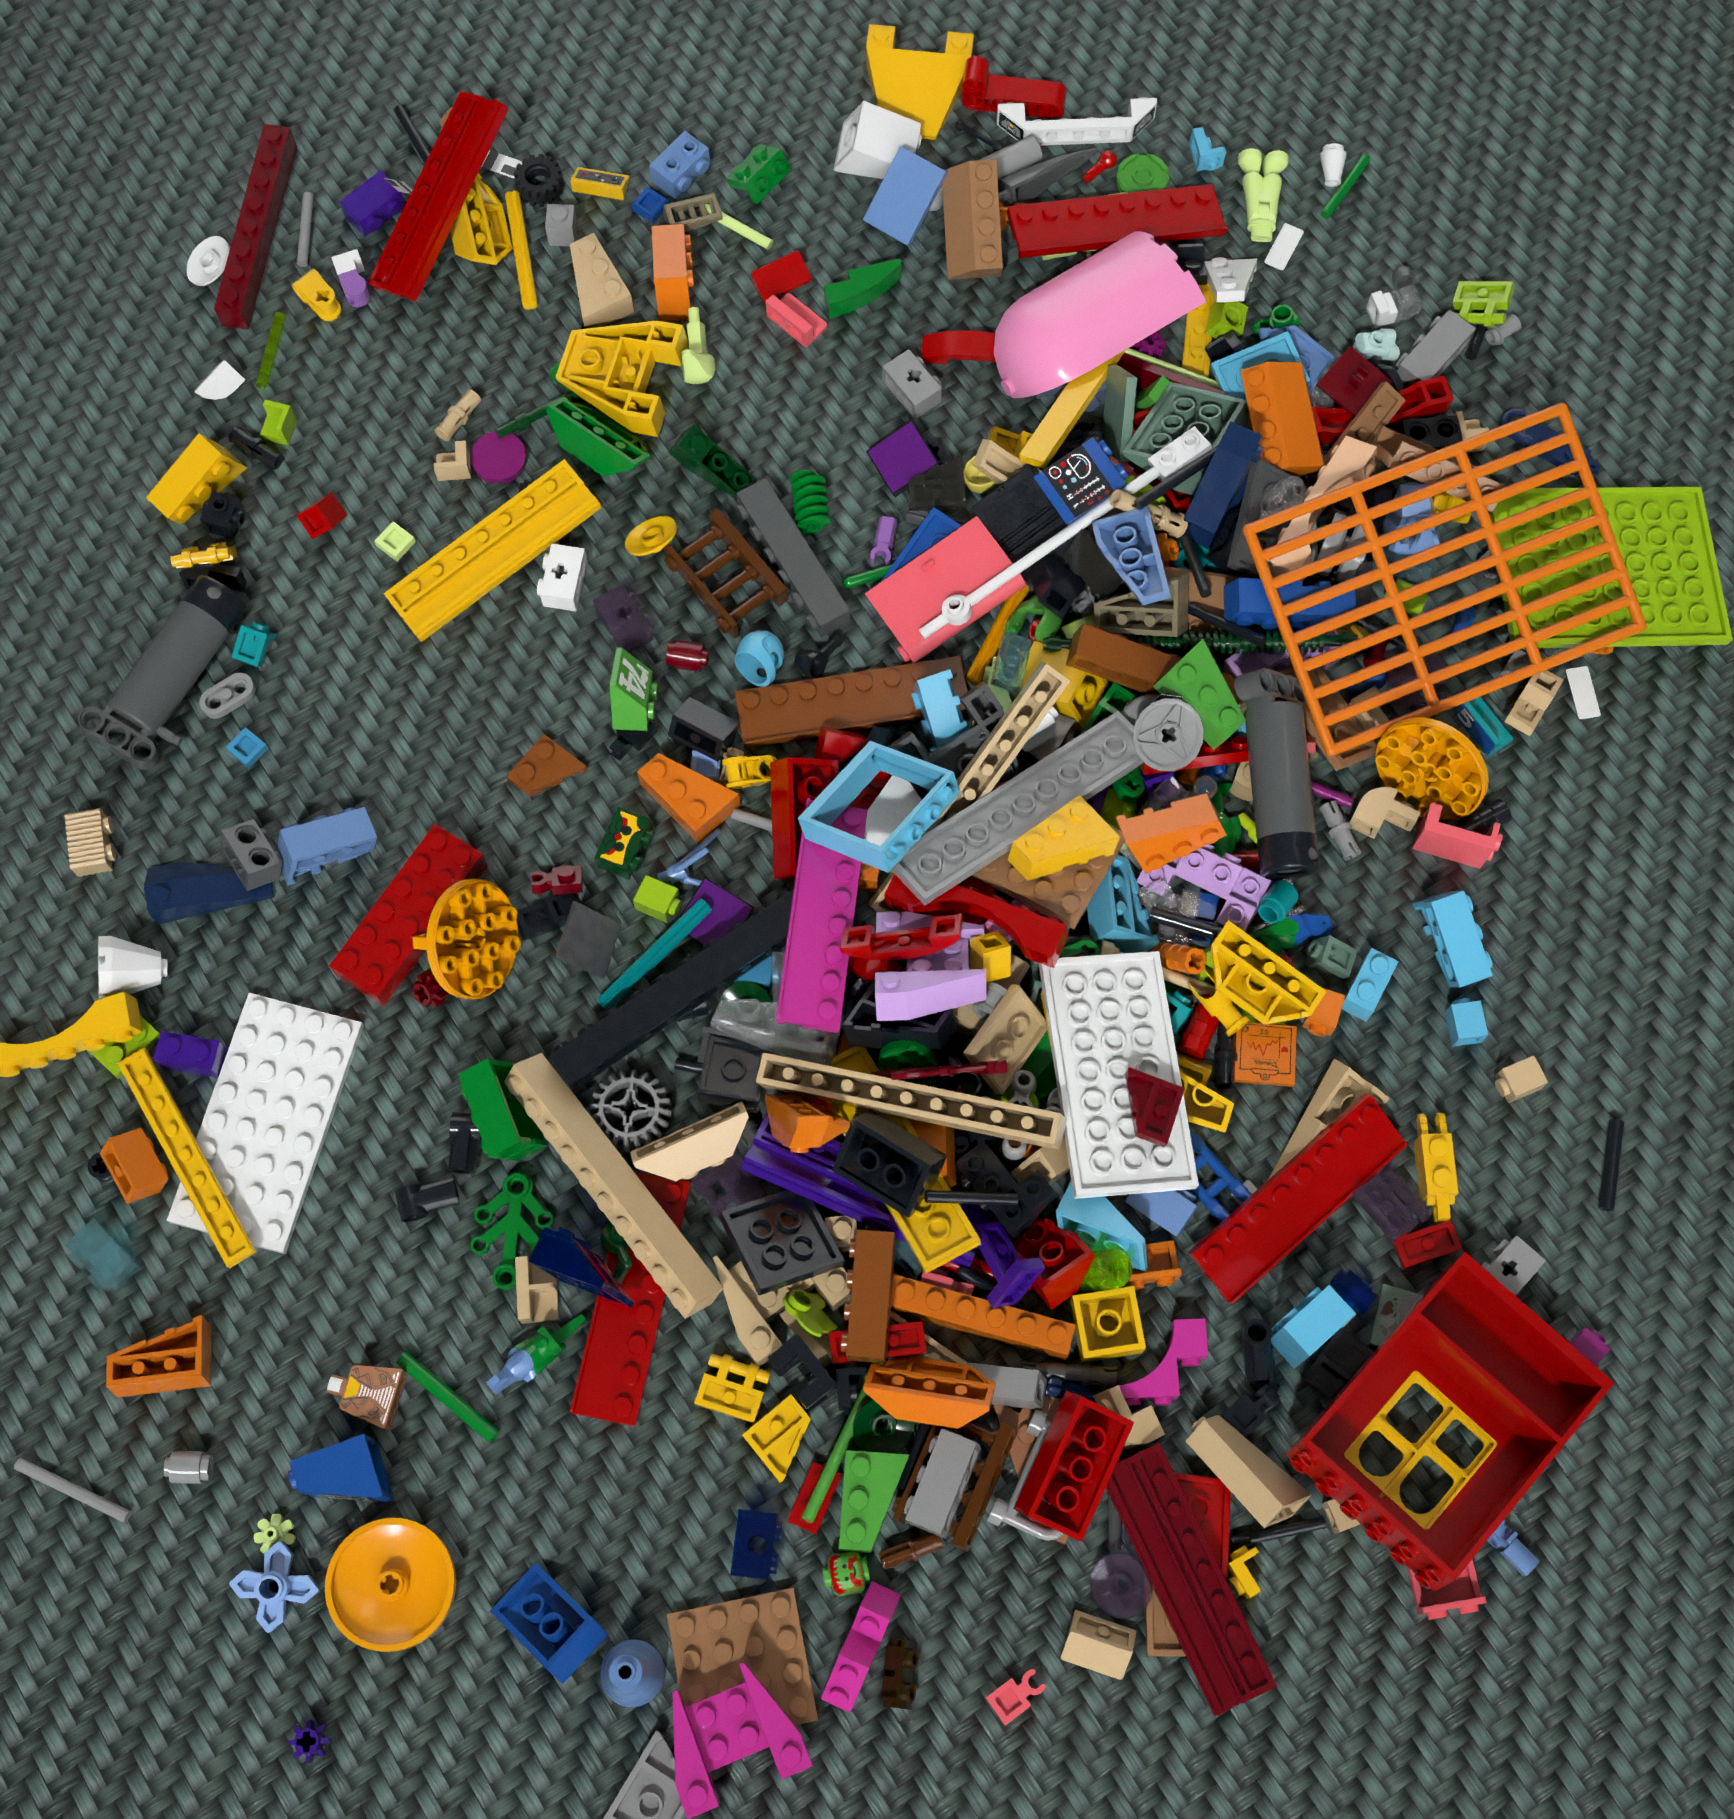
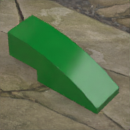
[824,258,901,318]

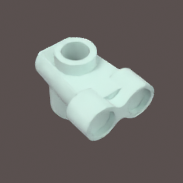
[1353,328,1400,361]

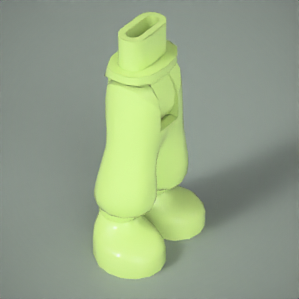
[1238,148,1289,242]

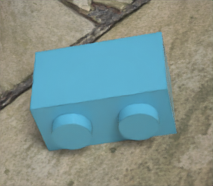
[1342,948,1399,1022]

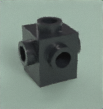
[200,491,246,540]

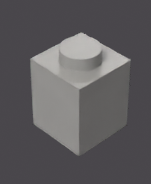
[545,204,578,246]

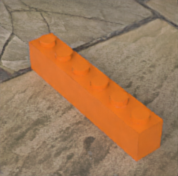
[891,1274,1076,1360]

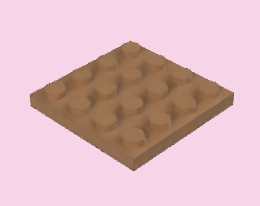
[971,825,1125,929]
[667,1588,818,1725]

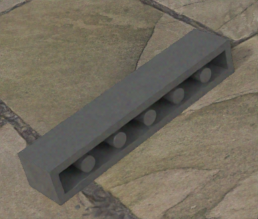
[735,478,850,638]

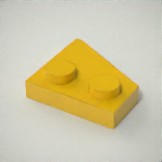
[741,1394,811,1483]

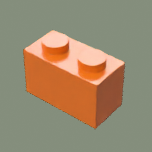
[100,1128,169,1204]

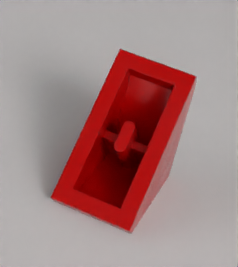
[813,726,868,763]

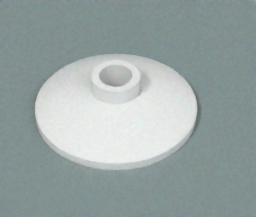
[187,236,230,286]

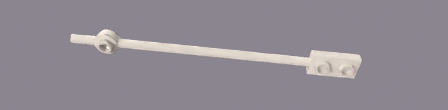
[918,426,1212,639]

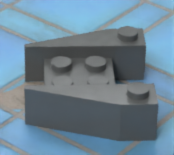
[887,682,1020,792]

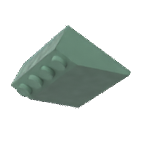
[1123,381,1247,495]

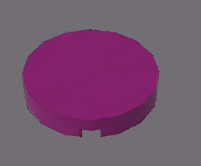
[470,432,527,484]

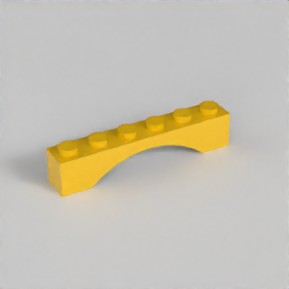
[0,992,143,1077]

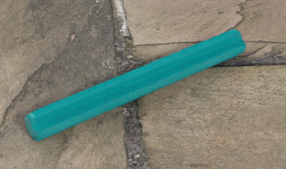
[597,899,712,1011]

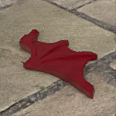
[871,1060,1008,1080]

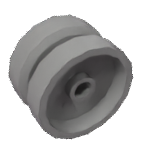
[1317,512,1367,582]

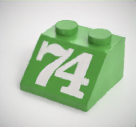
[610,647,658,731]

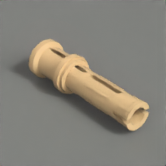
[1110,489,1188,538]

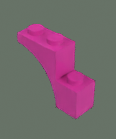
[1116,1318,1208,1407]
[821,1581,901,1713]

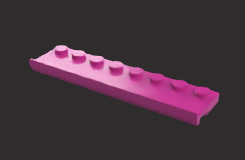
[775,798,868,1033]

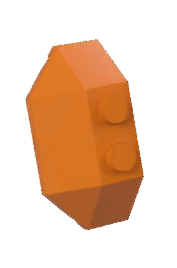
[765,1094,850,1153]
[863,1356,996,1429]

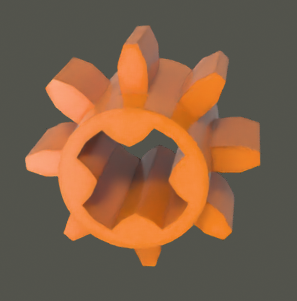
[1156,533,1179,567]

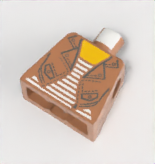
[327,1365,408,1432]

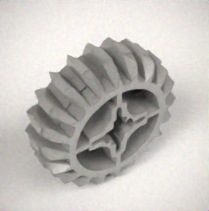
[589,1070,672,1152]

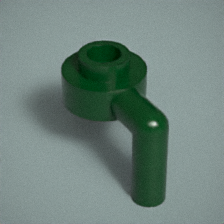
[600,1222,632,1286]

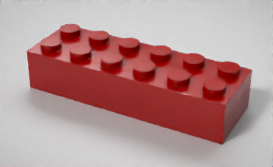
[329,824,488,1007]

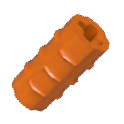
[1151,942,1207,975]

